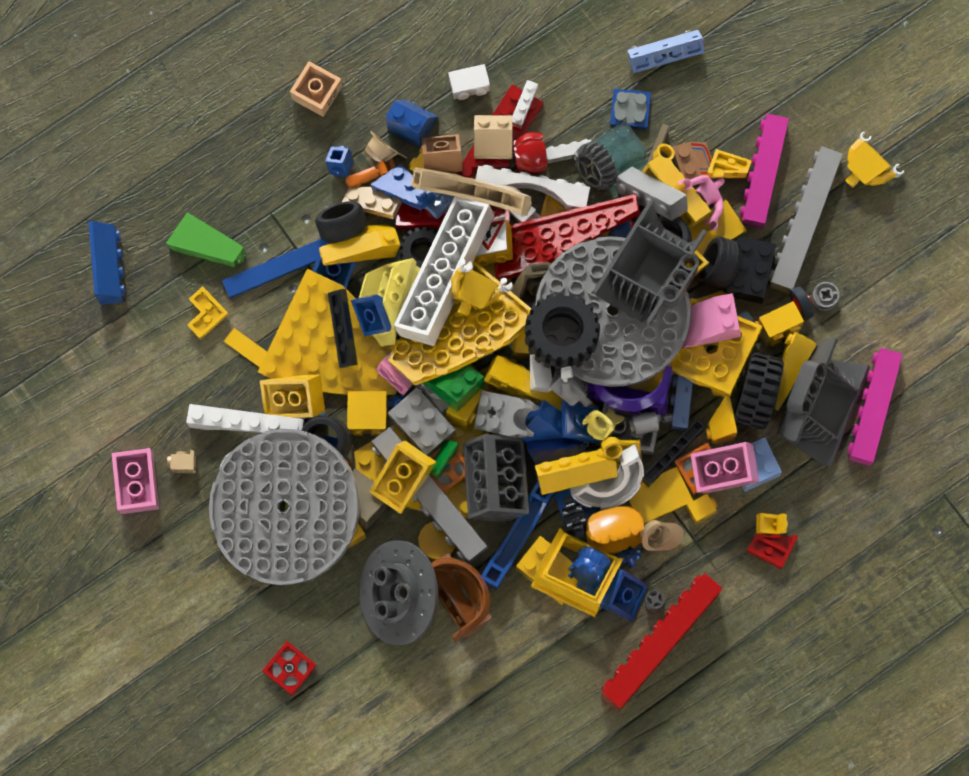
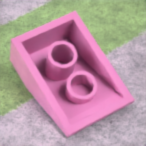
[683,293,741,348]

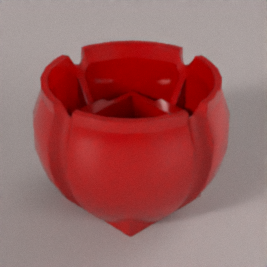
[512,132,548,175]

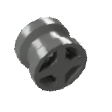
[645,590,665,612]

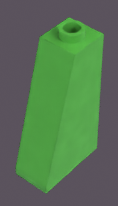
[166,212,246,268]

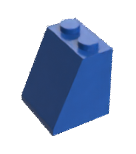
[386,100,438,148]

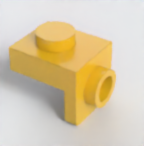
[756,513,788,535]

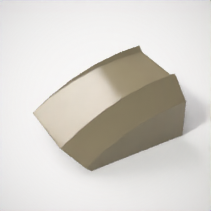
[511,262,551,304]

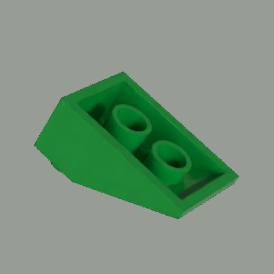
[423,364,484,412]

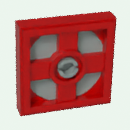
[262,641,317,696]

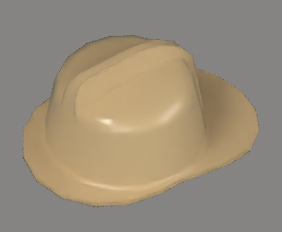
[365,131,407,162]
[640,520,684,551]

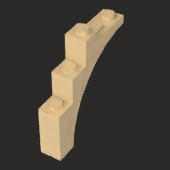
[411,167,531,216]

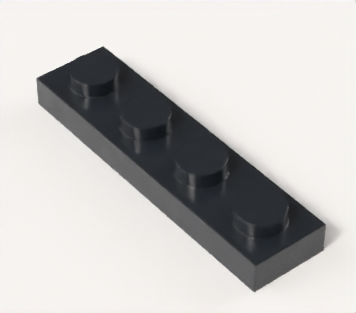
[328,289,358,368]

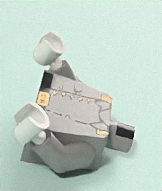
[549,366,593,407]

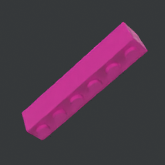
[739,114,789,229]
[847,348,903,466]

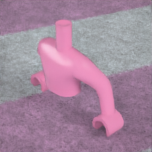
[678,175,725,232]

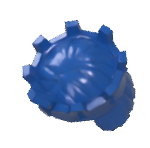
[568,547,612,595]

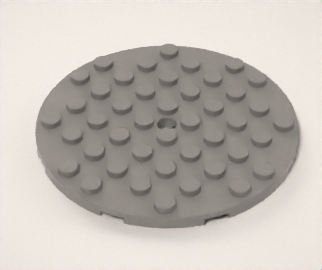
[535,237,691,387]
[209,429,360,585]

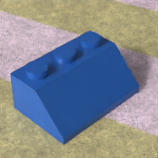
[521,400,584,461]

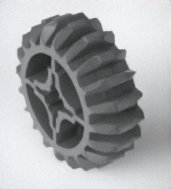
[574,141,618,192]

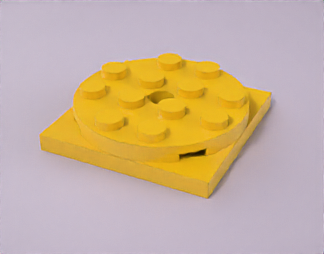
[664,298,762,396]

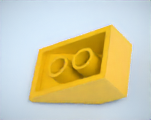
[260,375,325,418]
[369,441,436,514]
[516,536,578,605]

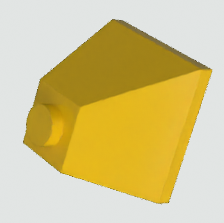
[705,395,737,445]

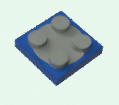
[610,89,651,129]

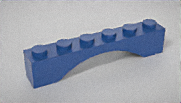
[481,481,556,591]

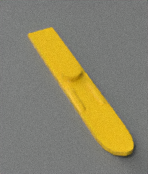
[224,328,267,368]

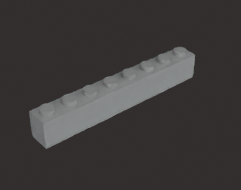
[768,146,843,294]
[371,427,487,564]

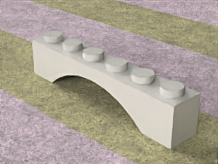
[476,165,590,211]
[186,404,305,434]

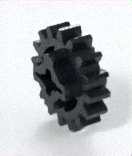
[562,495,587,538]

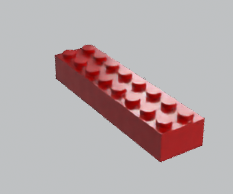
[601,573,723,712]

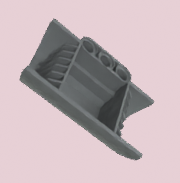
[593,200,706,325]
[777,338,870,467]

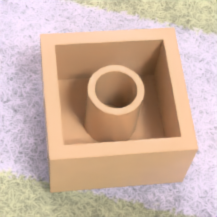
[290,61,343,117]

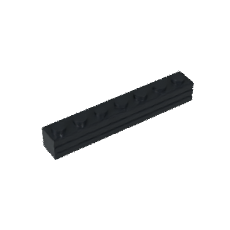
[641,418,706,487]

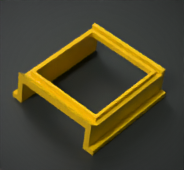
[531,528,623,617]

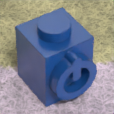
[325,146,354,177]

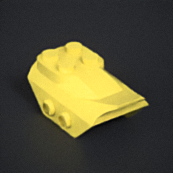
[359,258,420,347]

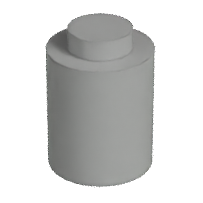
[629,411,659,435]

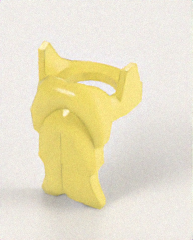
[582,408,624,441]

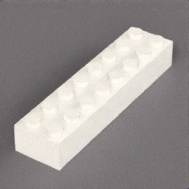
[394,196,494,346]

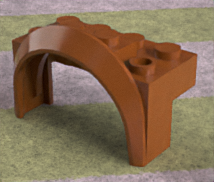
[431,553,492,642]

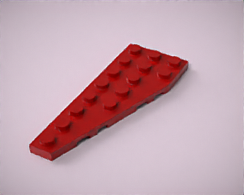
[494,194,640,281]

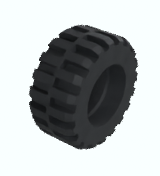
[524,292,600,371]
[734,352,784,430]

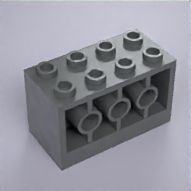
[463,434,529,522]

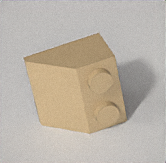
[474,115,512,159]

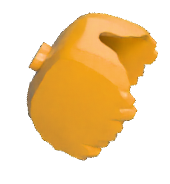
[585,506,644,554]

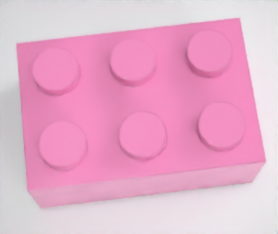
[691,442,759,494]
[112,448,159,514]

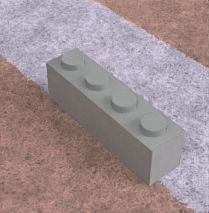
[616,167,688,221]

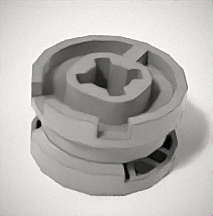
[811,282,839,311]

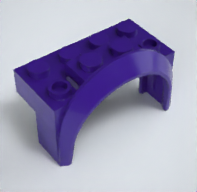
[588,365,673,416]

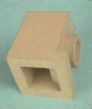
[167,450,196,473]

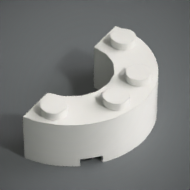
[570,444,644,509]

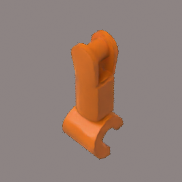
[345,158,395,188]

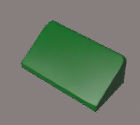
[430,440,459,479]

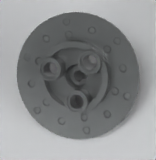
[359,540,438,645]

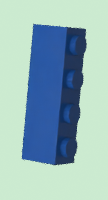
[89,221,126,305]

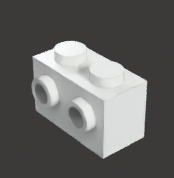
[448,64,490,100]

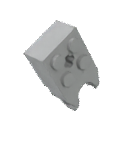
[474,390,539,438]

